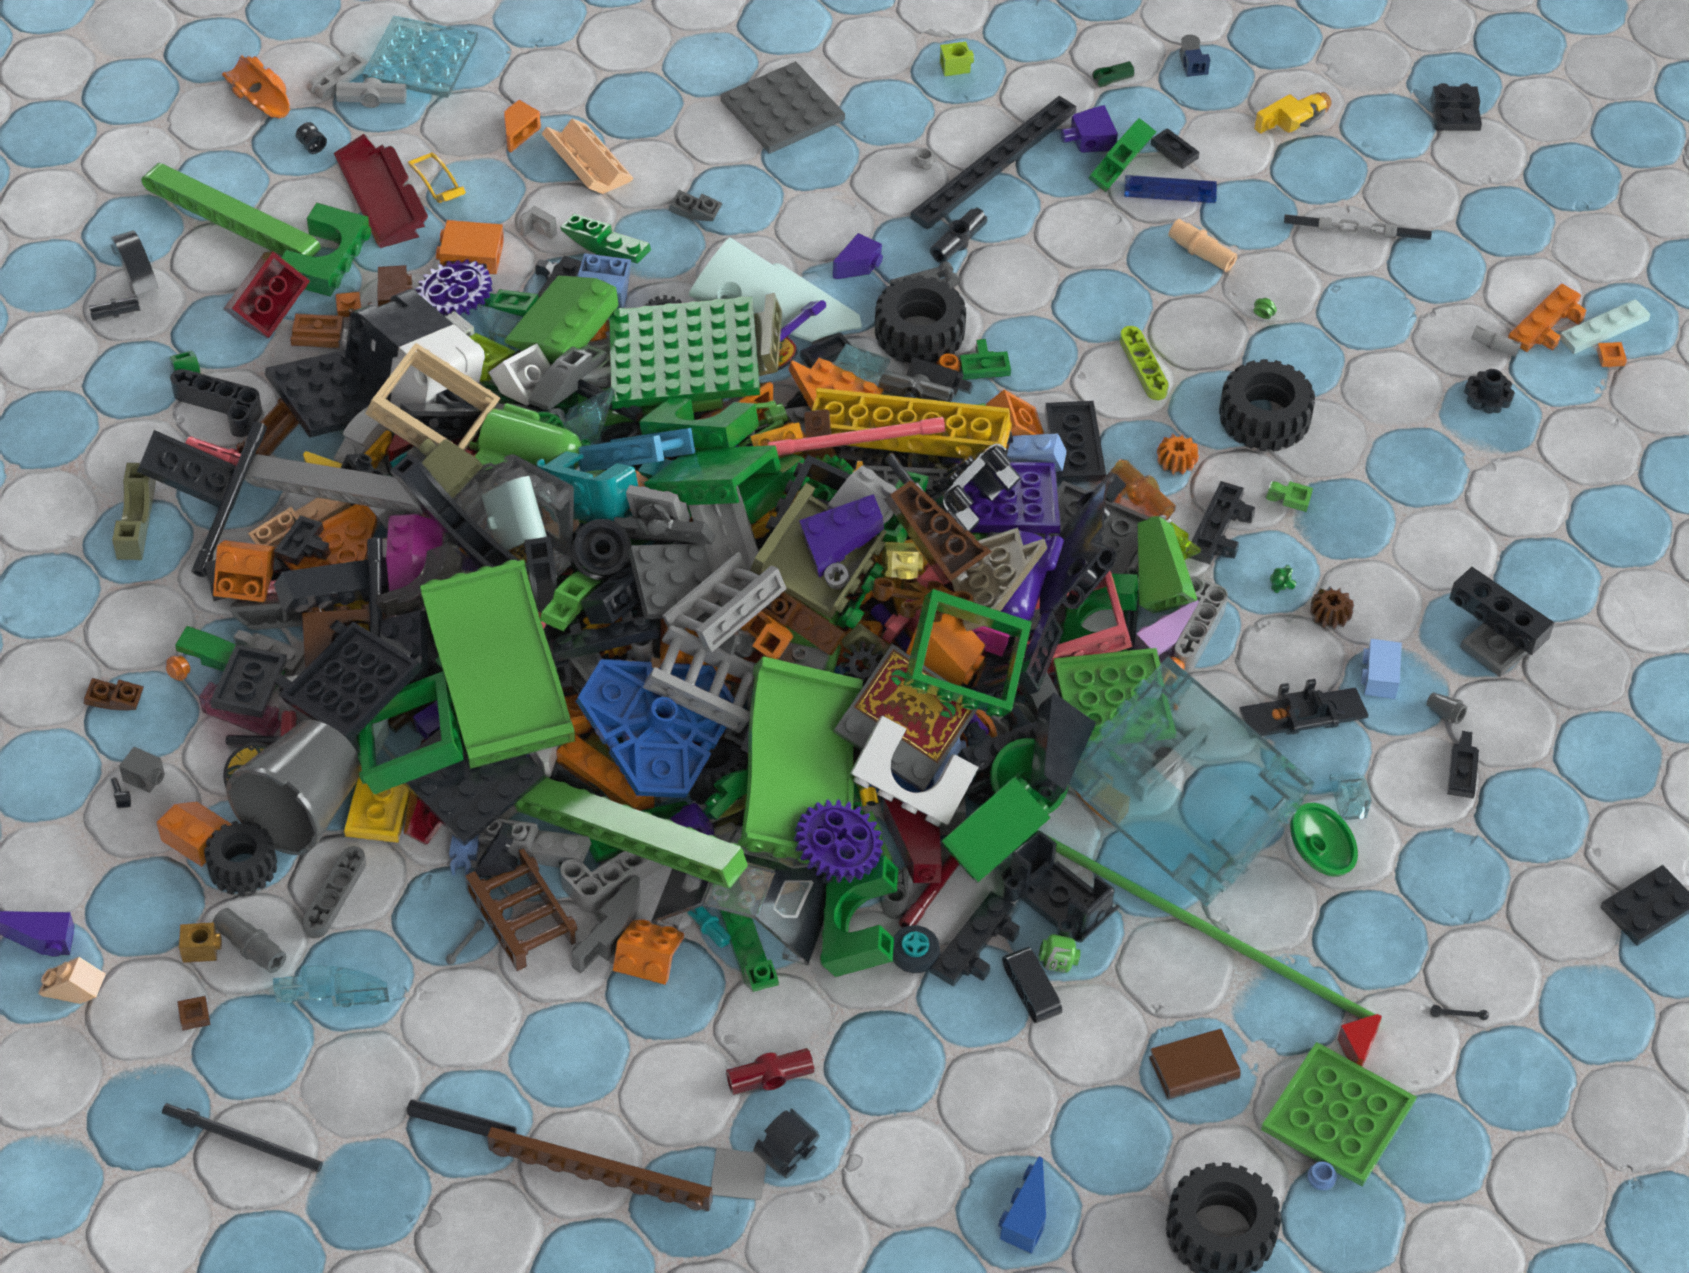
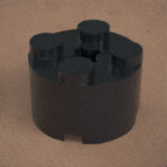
[753,1108,820,1179]

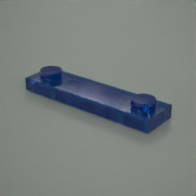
[1124,175,1217,203]

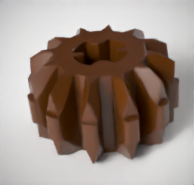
[1310,586,1354,630]

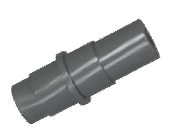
[213,908,287,973]

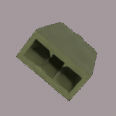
[419,439,483,498]

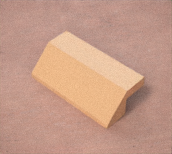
[542,118,633,194]

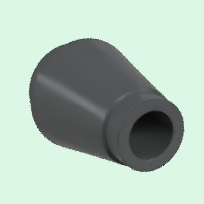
[1426,692,1467,724]

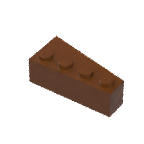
[884,480,992,585]

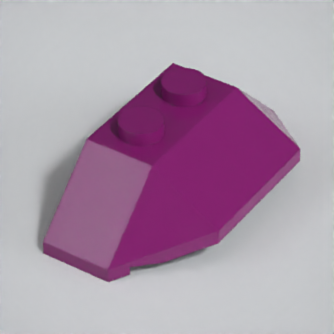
[386,513,443,596]

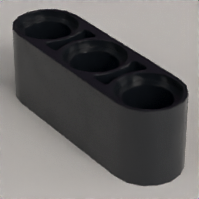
[1002,947,1062,1023]

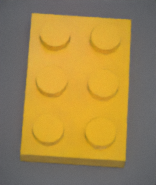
[344,777,410,843]

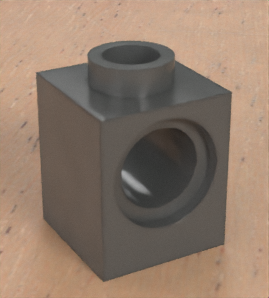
[119,747,165,793]

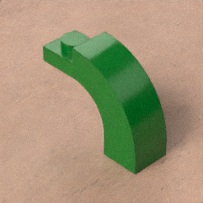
[702,769,748,820]

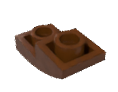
[83,678,144,711]

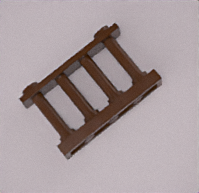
[465,848,578,971]

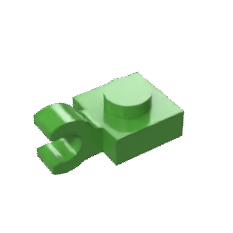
[1266,481,1313,512]

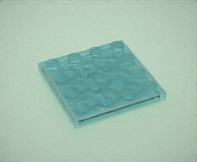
[362,15,478,98]

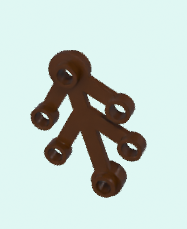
[872,578,974,622]

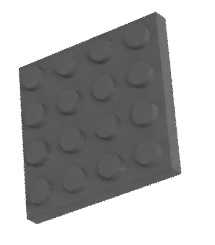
[721,61,845,154]

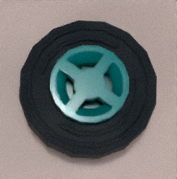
[893,925,940,973]

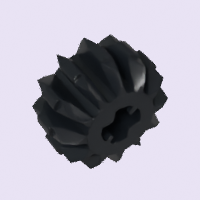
[840,641,883,687]

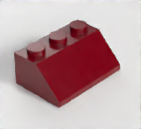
[223,251,310,338]

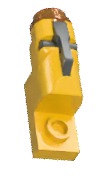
[1254,92,1332,134]

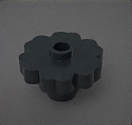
[1464,369,1515,414]

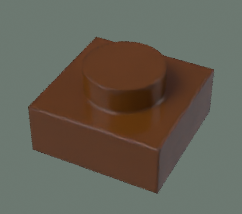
[177,995,211,1031]

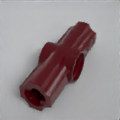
[726,1048,815,1095]

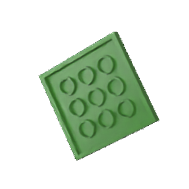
[1053,648,1177,748]
[1261,1042,1417,1187]

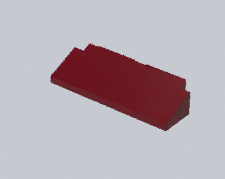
[334,134,428,248]

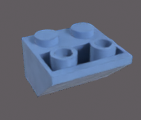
[578,253,631,309]

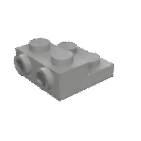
[626,485,690,522]

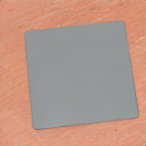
[711,1148,766,1200]

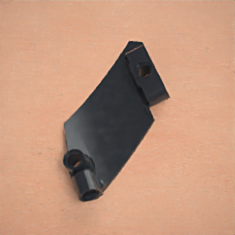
[1039,471,1126,615]

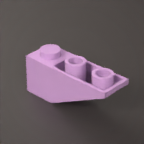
[1134,600,1199,665]

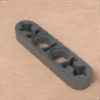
[303,846,366,938]

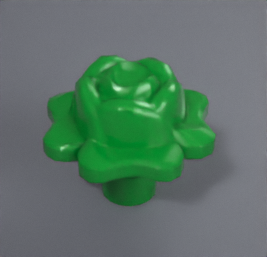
[1270,564,1297,593]

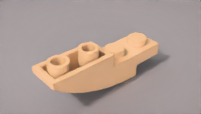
[248,497,351,546]

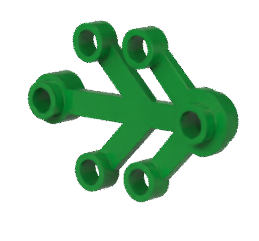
[836,562,885,630]

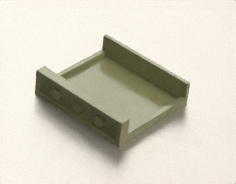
[750,483,887,619]

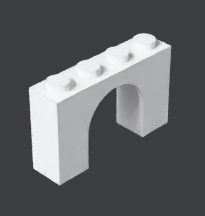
[850,716,978,827]

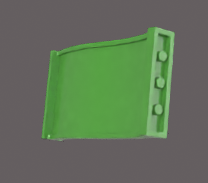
[420,560,575,769]
[738,656,863,864]

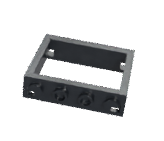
[765,455,851,541]

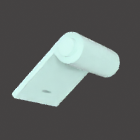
[482,476,547,551]

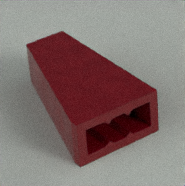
[883,798,942,883]

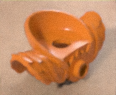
[222,55,290,118]

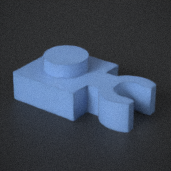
[449,834,480,875]

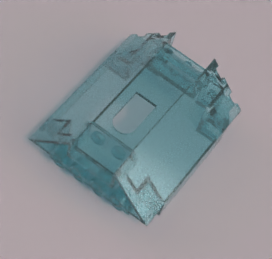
[1069,657,1315,907]

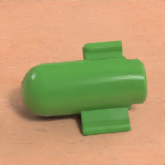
[469,403,582,470]

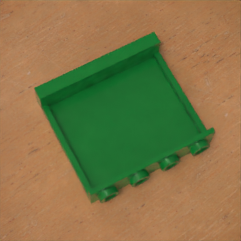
[644,445,781,505]

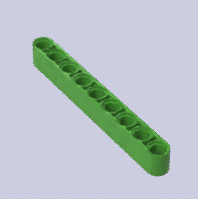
[141,163,321,257]

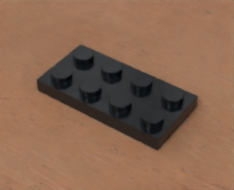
[1045,400,1106,483]
[137,430,240,511]

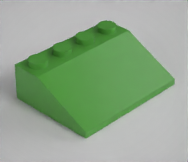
[505,276,618,364]

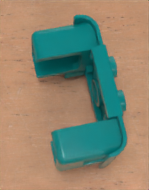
[537,451,639,522]

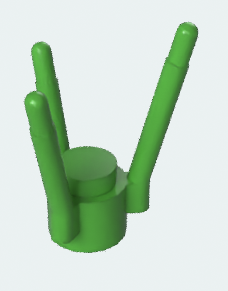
[740,400,788,447]

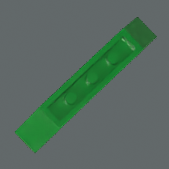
[711,878,779,992]

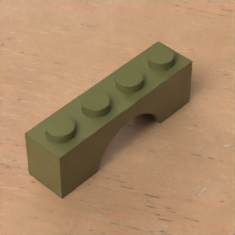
[112,463,156,560]

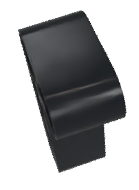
[170,369,262,437]

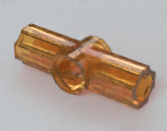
[1111,459,1176,521]

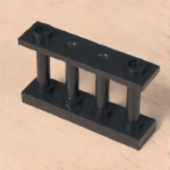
[972,611,1063,697]

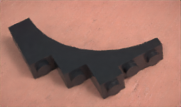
[390,454,529,571]

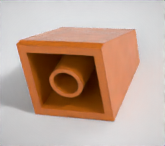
[906,614,986,686]

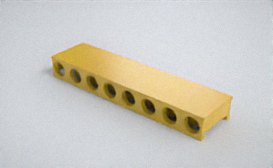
[812,388,1012,459]

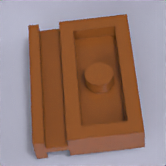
[290,314,344,348]

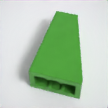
[1138,516,1197,614]

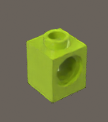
[939,41,974,77]

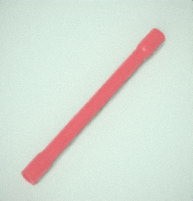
[768,417,945,456]

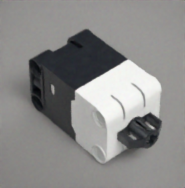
[345,288,485,408]

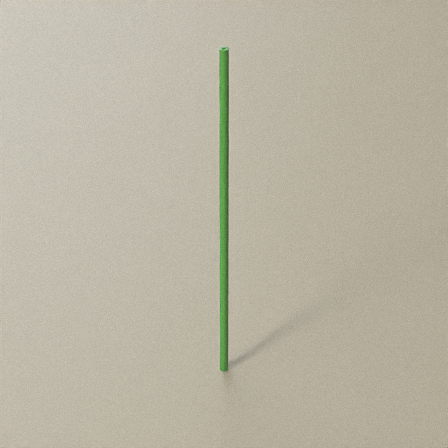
[1033,830,1382,1020]

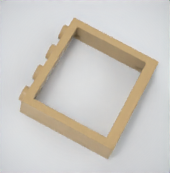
[365,343,500,451]

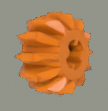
[1157,433,1199,475]

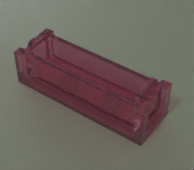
[199,682,281,736]

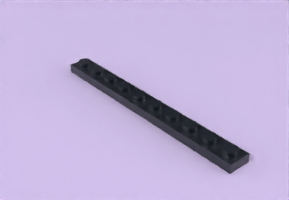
[910,96,1077,230]

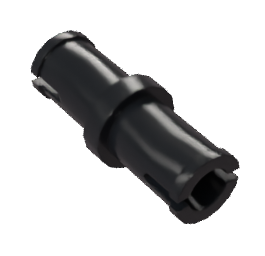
[89,296,141,321]

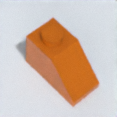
[504,100,541,153]

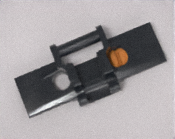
[1239,678,1369,738]

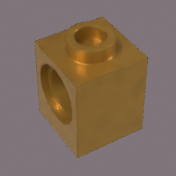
[179,922,222,963]

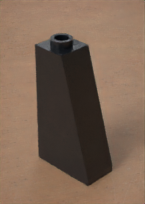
[1030,692,1096,802]

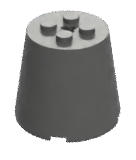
[226,720,362,855]

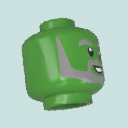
[1038,934,1081,973]

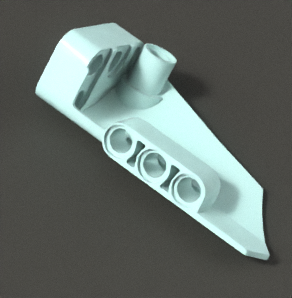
[689,237,862,342]

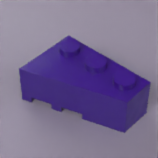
[799,494,884,578]

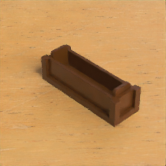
[236,398,299,456]

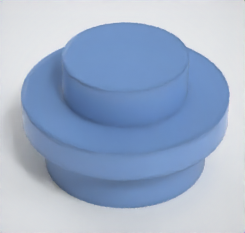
[1307,1162,1337,1190]

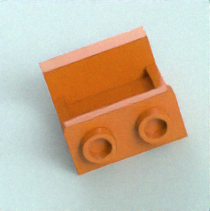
[436,220,504,275]

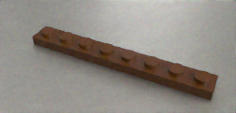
[487,1127,713,1211]

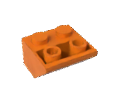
[213,540,275,602]

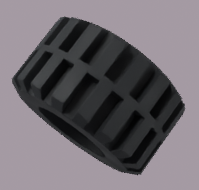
[688,740,748,806]
[204,821,277,896]

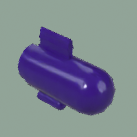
[1001,531,1064,621]

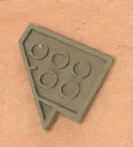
[952,528,1047,632]

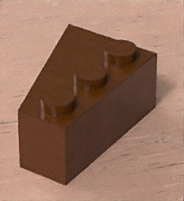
[377,265,413,307]

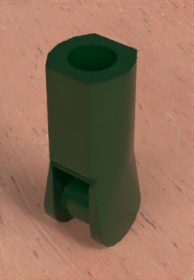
[1092,61,1134,87]

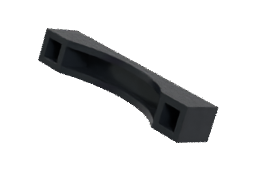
[524,537,574,696]

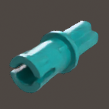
[687,903,731,948]

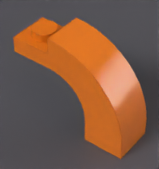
[730,599,793,660]

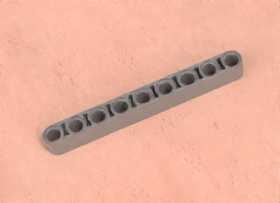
[245,454,423,514]

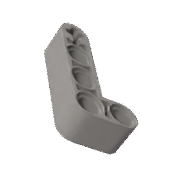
[1173,576,1228,673]
[560,851,664,912]

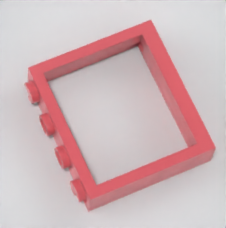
[1027,571,1132,674]

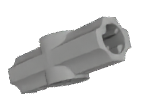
[336,77,407,108]

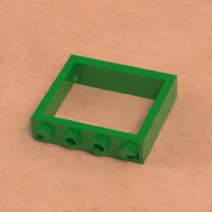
[904,589,1032,717]
[356,671,464,795]

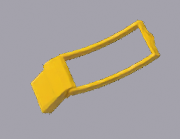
[408,152,466,203]

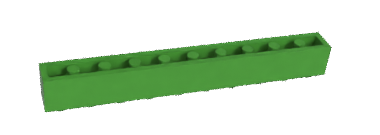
[514,776,748,889]

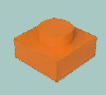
[336,292,361,317]
[1596,342,1627,367]

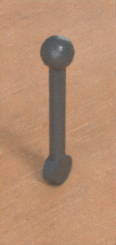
[446,919,485,965]

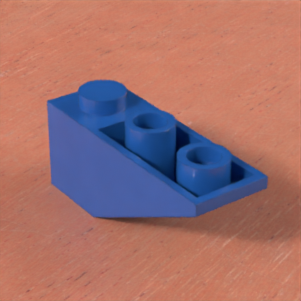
[998,1156,1046,1254]

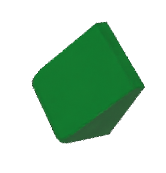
[169,350,201,373]

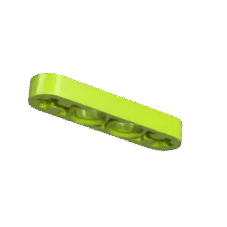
[1120,326,1169,400]

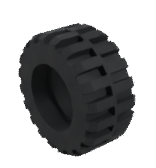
[874,276,966,364]
[1219,359,1315,451]
[1166,1162,1281,1273]

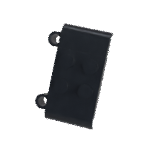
[929,444,1020,532]
[1002,831,1120,943]

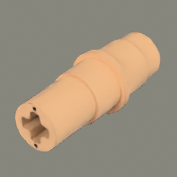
[1168,219,1237,272]

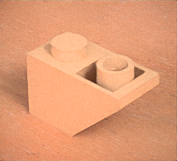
[38,957,105,1004]

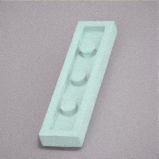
[1560,299,1650,354]

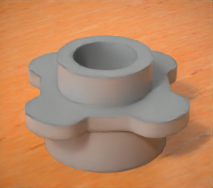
[911,148,938,170]

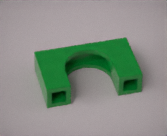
[281,202,371,297]
[640,398,759,449]
[1058,573,1139,652]
[820,855,898,977]

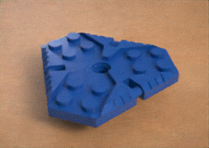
[576,659,734,798]

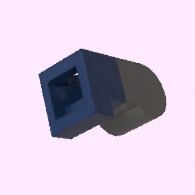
[1179,34,1211,77]

